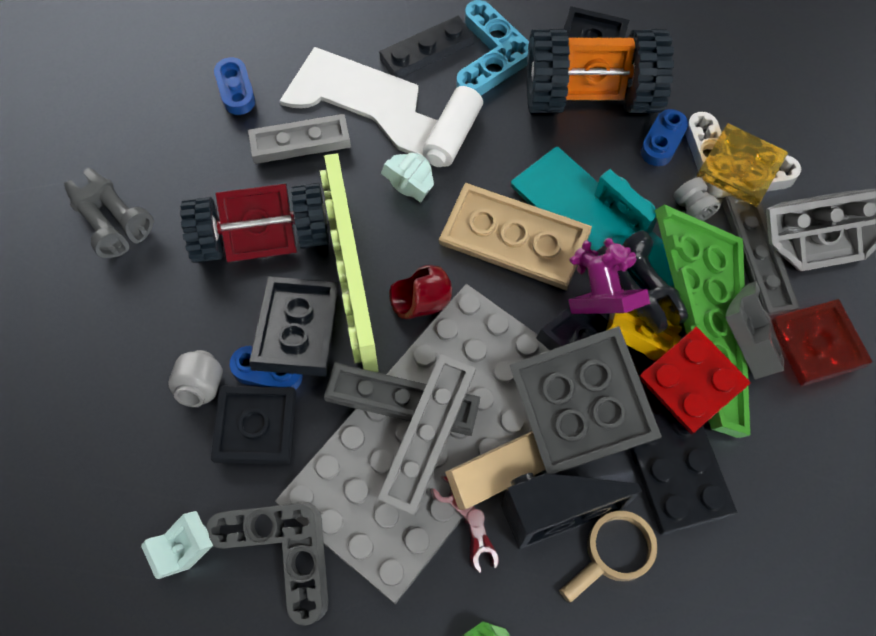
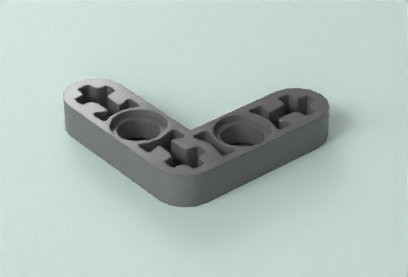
[206,503,328,626]

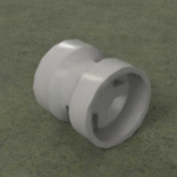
[673,177,721,221]

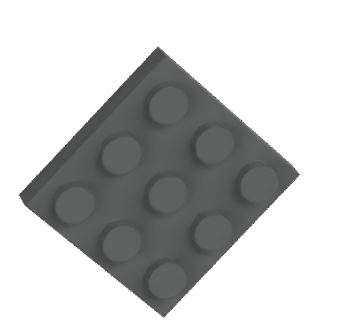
[510,326,662,474]

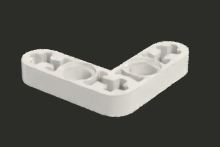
[685,112,801,198]

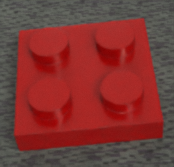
[639,326,751,435]

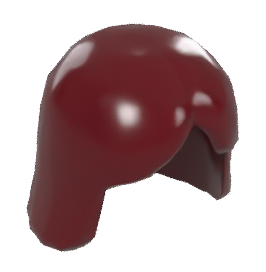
[389,265,452,320]

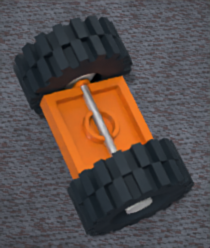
[526,29,674,113]

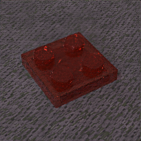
[772,299,873,387]

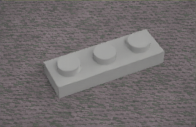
[248,114,351,164]

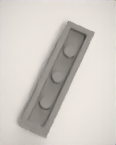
[377,353,476,515]

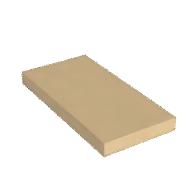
[439,183,592,290]

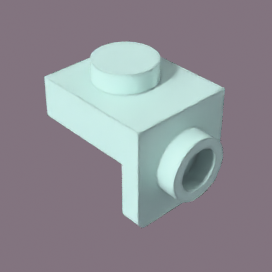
[141,511,213,579]

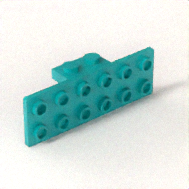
[511,147,675,292]

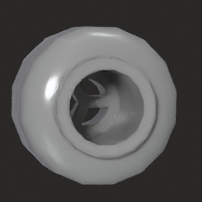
[168,350,223,407]

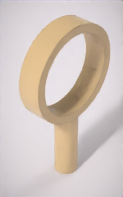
[559,511,657,603]

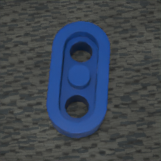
[214,57,255,115]
[641,109,688,166]
[229,346,303,390]

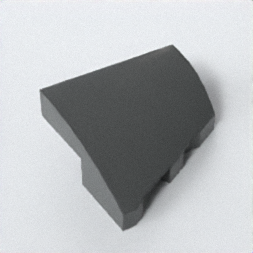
[725,281,784,379]

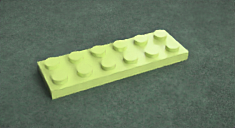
[320,153,379,372]

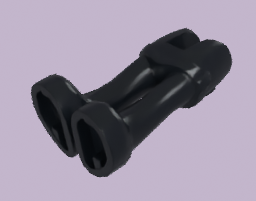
[597,230,688,334]

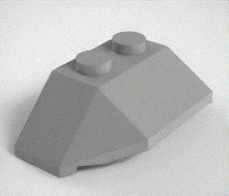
[766,189,876,271]

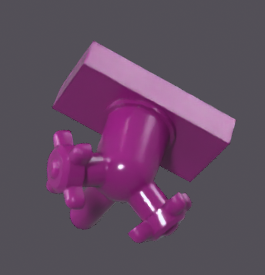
[569,238,650,314]

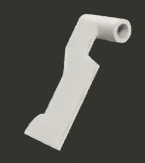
[280,47,483,167]

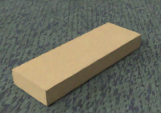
[445,431,546,510]

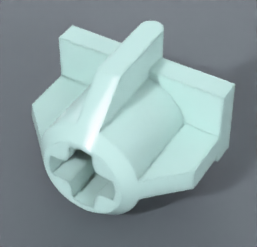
[381,153,434,203]

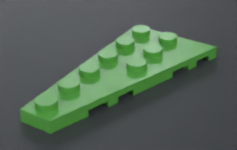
[655,204,750,438]

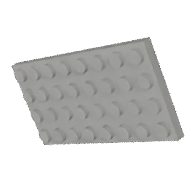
[275,284,550,605]

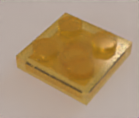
[696,123,788,207]

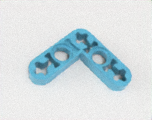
[456,0,529,95]

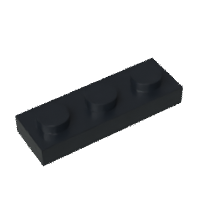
[379,15,474,78]

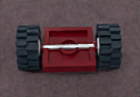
[180,183,329,263]

